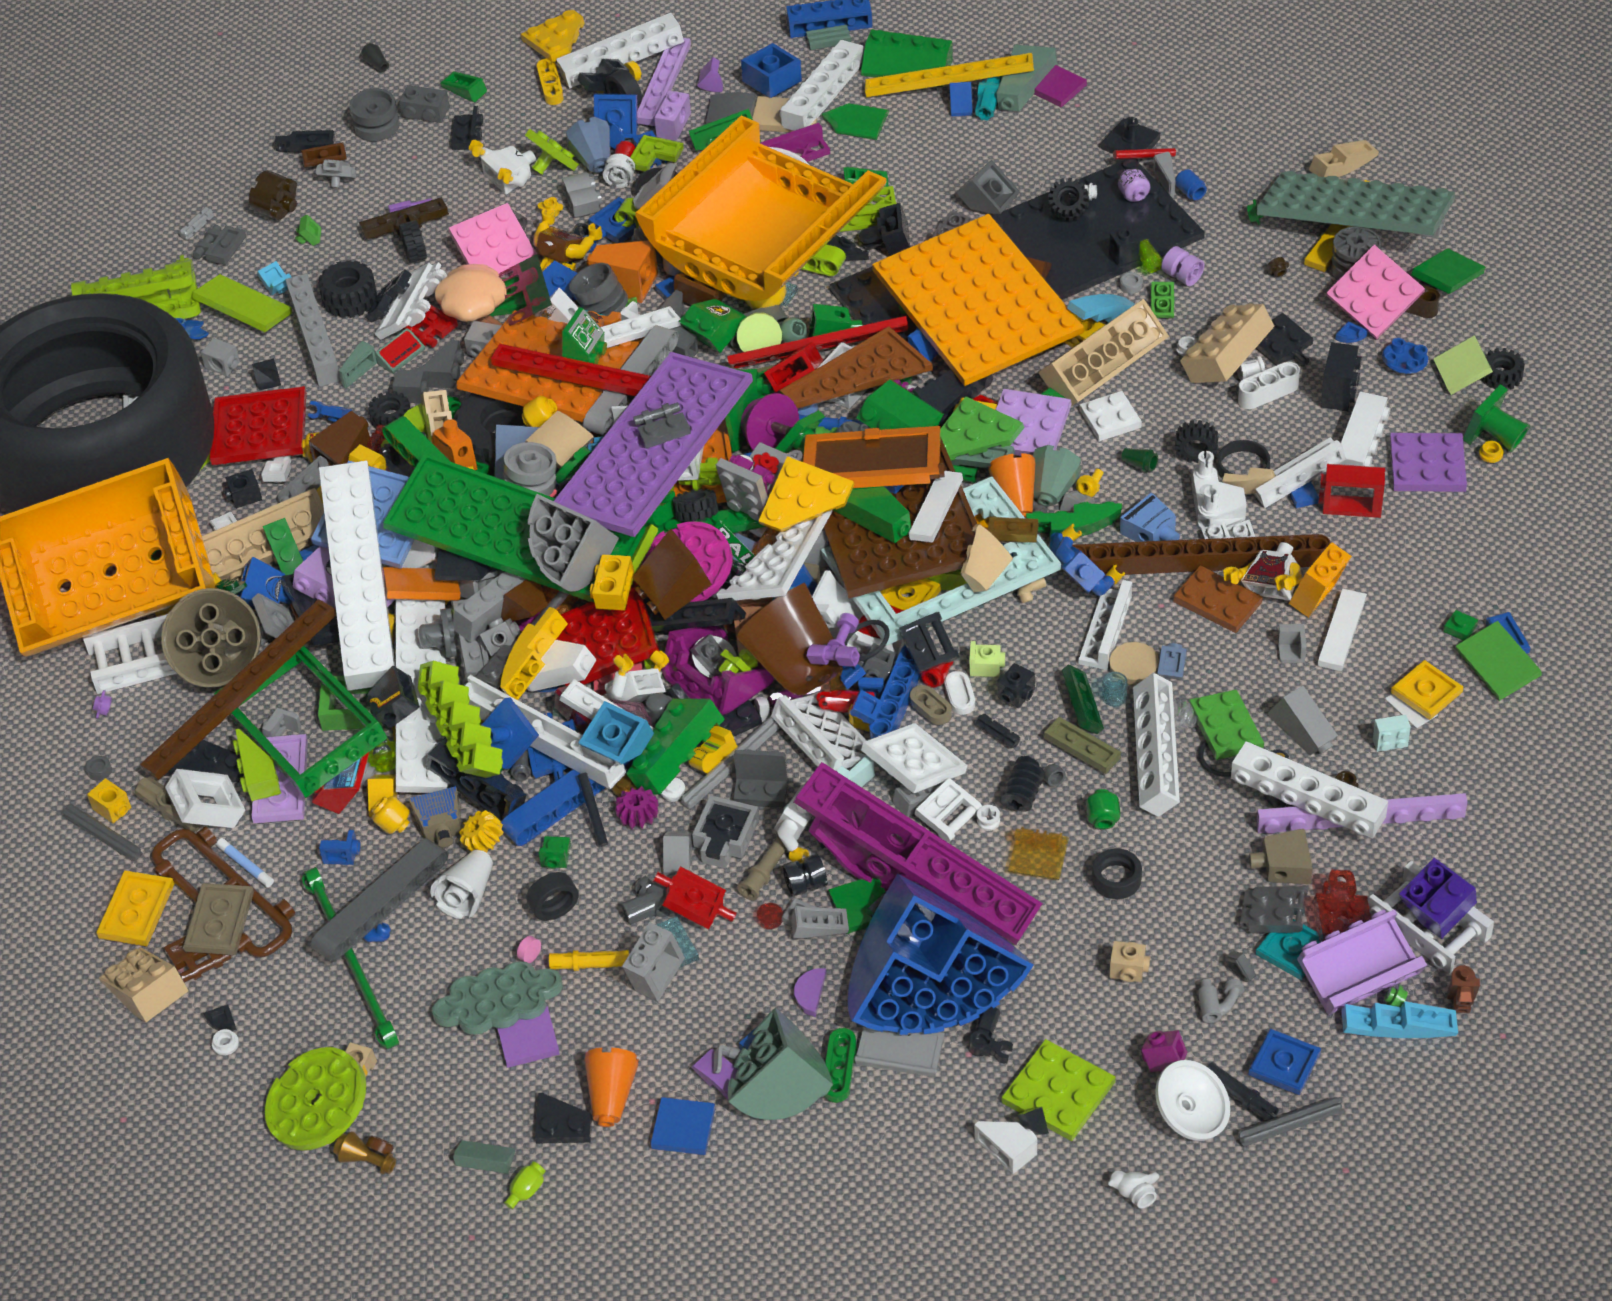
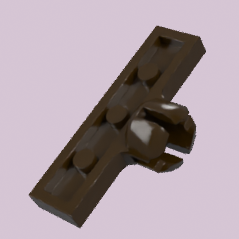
[359,197,449,239]

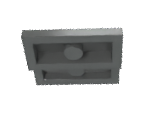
[706,92,757,124]

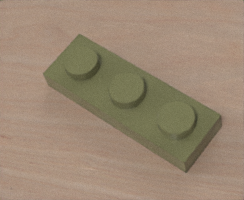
[1044,717,1121,774]

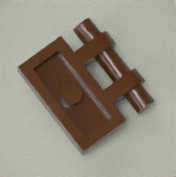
[164,936,232,983]

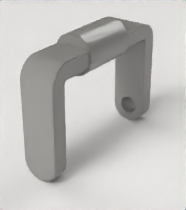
[714,1045,741,1074]

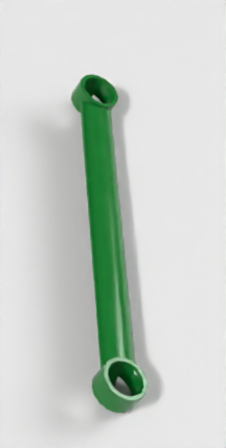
[302,867,399,1050]

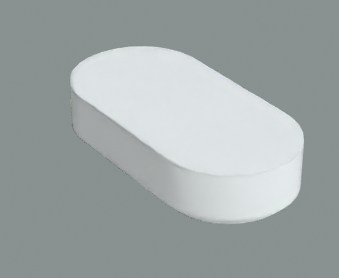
[944,671,975,715]

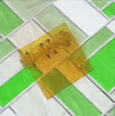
[1008,827,1069,880]

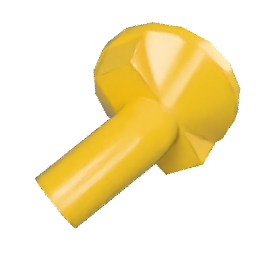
[1076,469,1104,497]

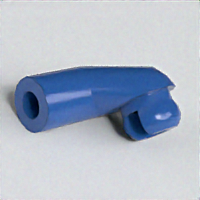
[363,923,391,942]

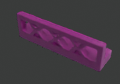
[760,122,830,162]

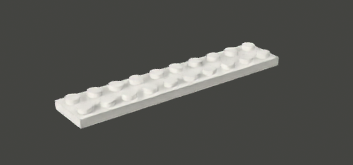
[395,599,447,793]

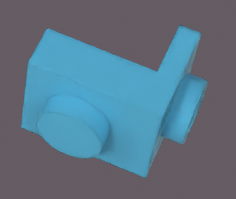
[257,261,292,296]

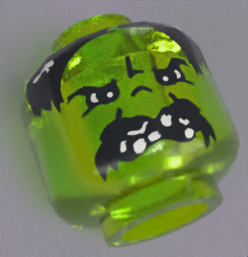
[367,735,396,772]

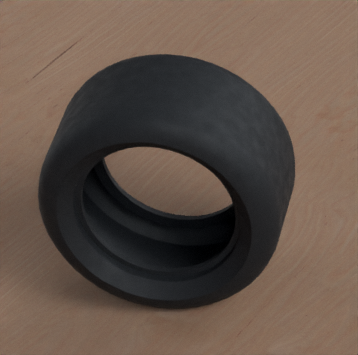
[0,293,214,513]

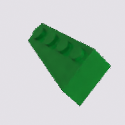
[627,699,725,795]

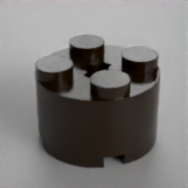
[249,170,297,220]

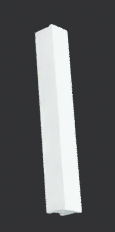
[465,675,626,789]

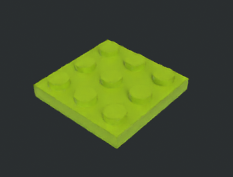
[1002,1039,1116,1141]

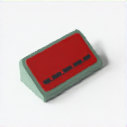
[376,328,425,374]

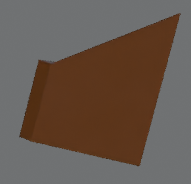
[501,579,548,621]

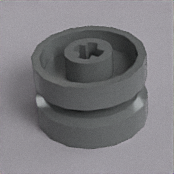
[349,88,400,141]

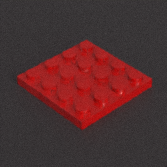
[210,386,307,465]
[556,584,659,686]

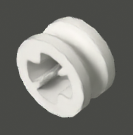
[977,805,1000,831]

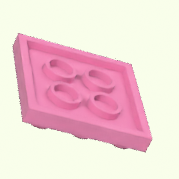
[448,203,538,276]
[1326,245,1425,340]

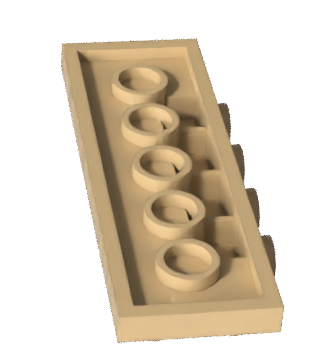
[202,488,324,581]

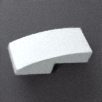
[1201,520,1255,539]

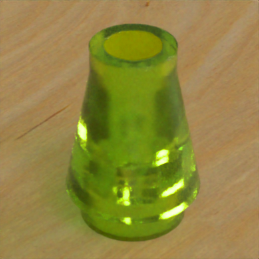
[1139,239,1163,274]

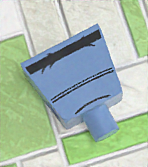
[1120,493,1180,542]

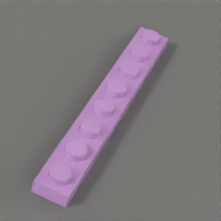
[1257,793,1467,834]

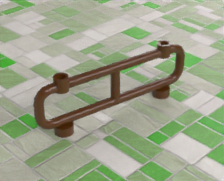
[151,826,296,958]

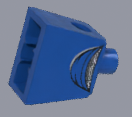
[237,557,291,610]

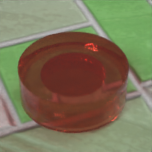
[757,903,783,929]

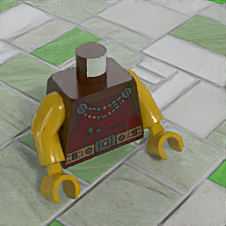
[533,208,602,262]

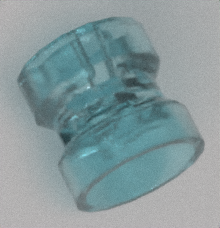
[1102,672,1127,707]

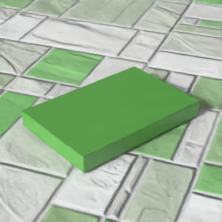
[1456,621,1542,701]

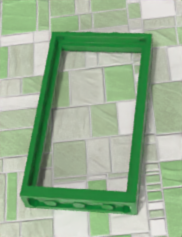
[214,646,388,798]

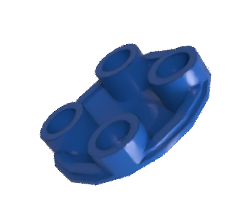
[1382,338,1428,374]

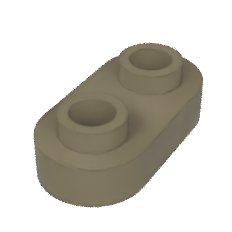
[910,685,952,725]

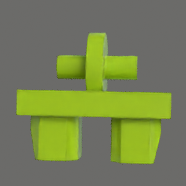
[679,458,721,491]
[718,649,758,674]

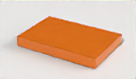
[383,567,461,601]

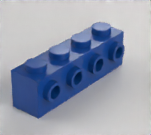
[786,0,873,38]

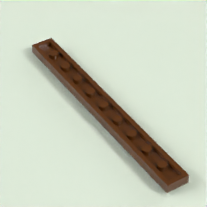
[140,599,337,780]

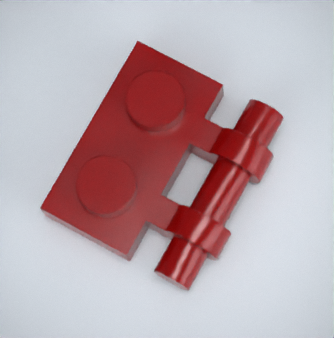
[402,305,458,347]

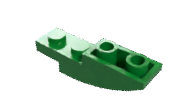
[1026,501,1122,541]

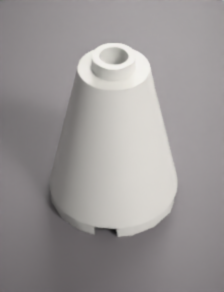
[430,850,493,919]

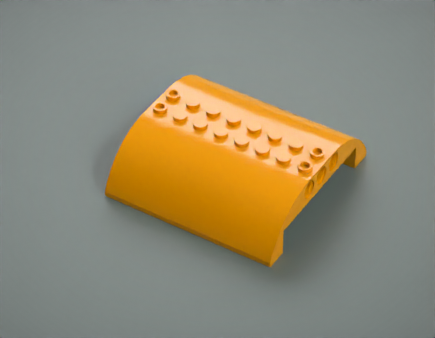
[635,115,886,301]

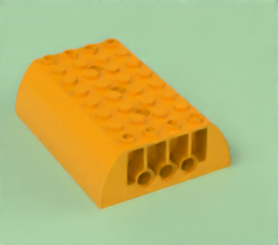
[0,458,216,657]

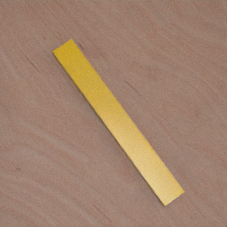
[865,53,1034,97]

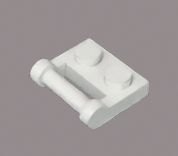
[915,778,982,843]

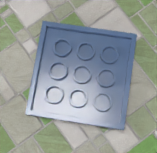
[311,460,415,569]

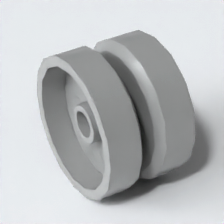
[503,442,557,496]

